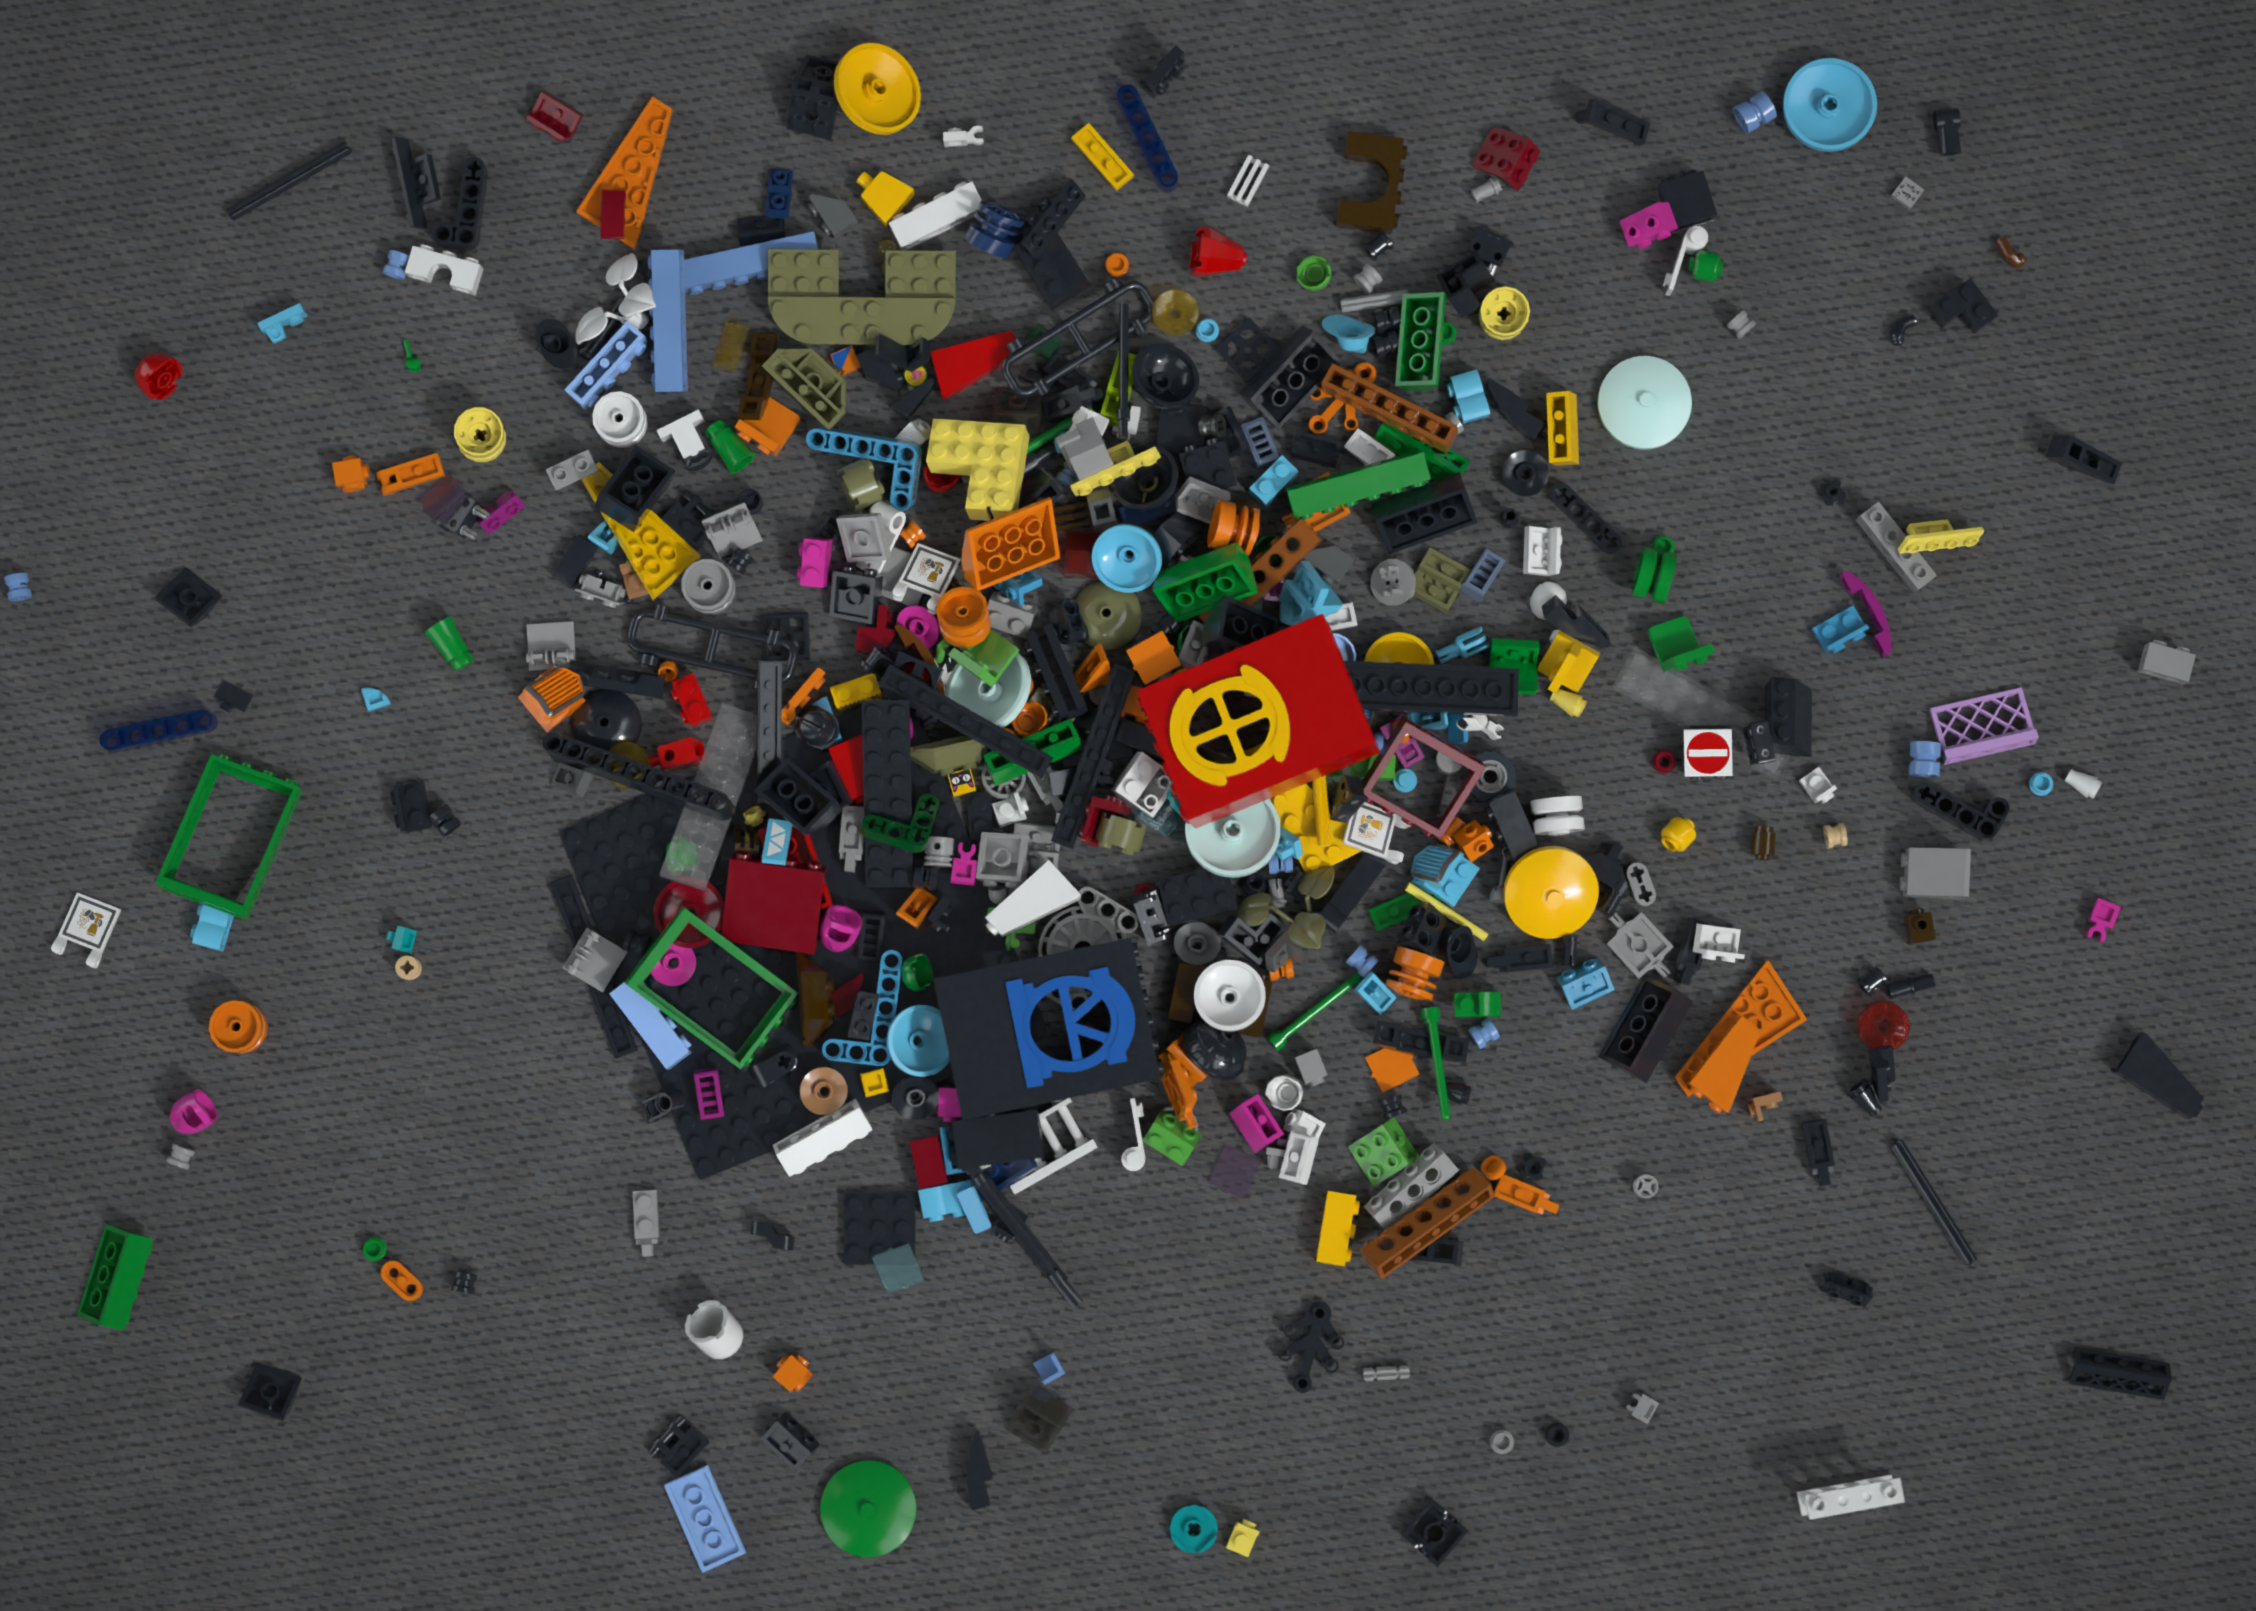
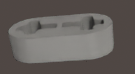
[1625,862,1656,907]

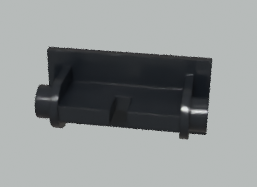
[1820,1271,1873,1307]

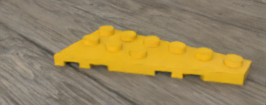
[581,462,701,600]
[1244,742,1361,873]

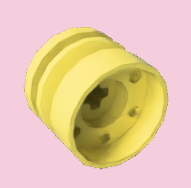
[1478,287,1530,340]
[454,407,506,462]

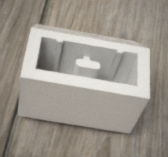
[1110,751,1172,818]

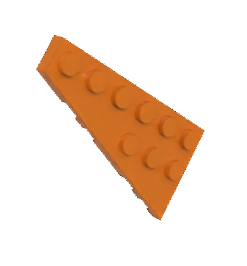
[576,96,673,250]
[1674,960,1807,1097]

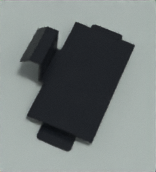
[215,681,253,713]

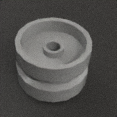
[682,559,736,614]

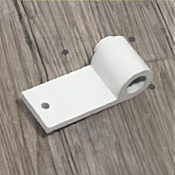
[1663,226,1708,296]
[856,501,906,575]
[1122,1098,1145,1171]

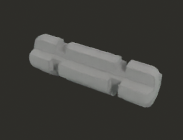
[1363,1365,1410,1381]

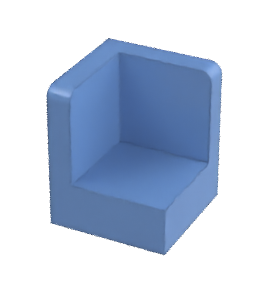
[1033,1352,1066,1385]

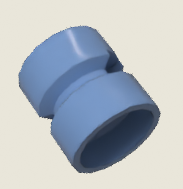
[1733,91,1777,134]
[1909,741,1941,778]

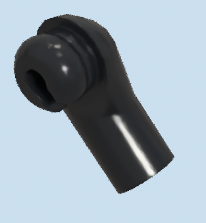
[1889,314,1917,346]

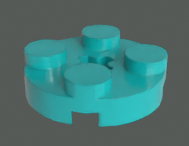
[1170,1504,1218,1553]

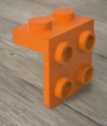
[735,397,800,457]

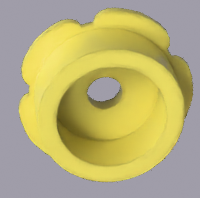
[743,806,766,826]

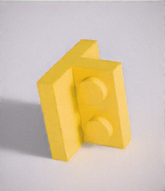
[1537,630,1600,694]

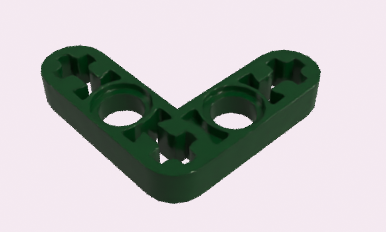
[860,793,939,853]

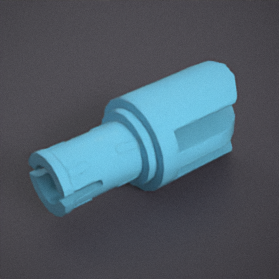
[1436,626,1490,664]

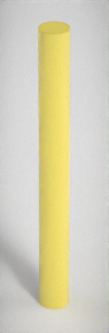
[1405,882,1488,941]

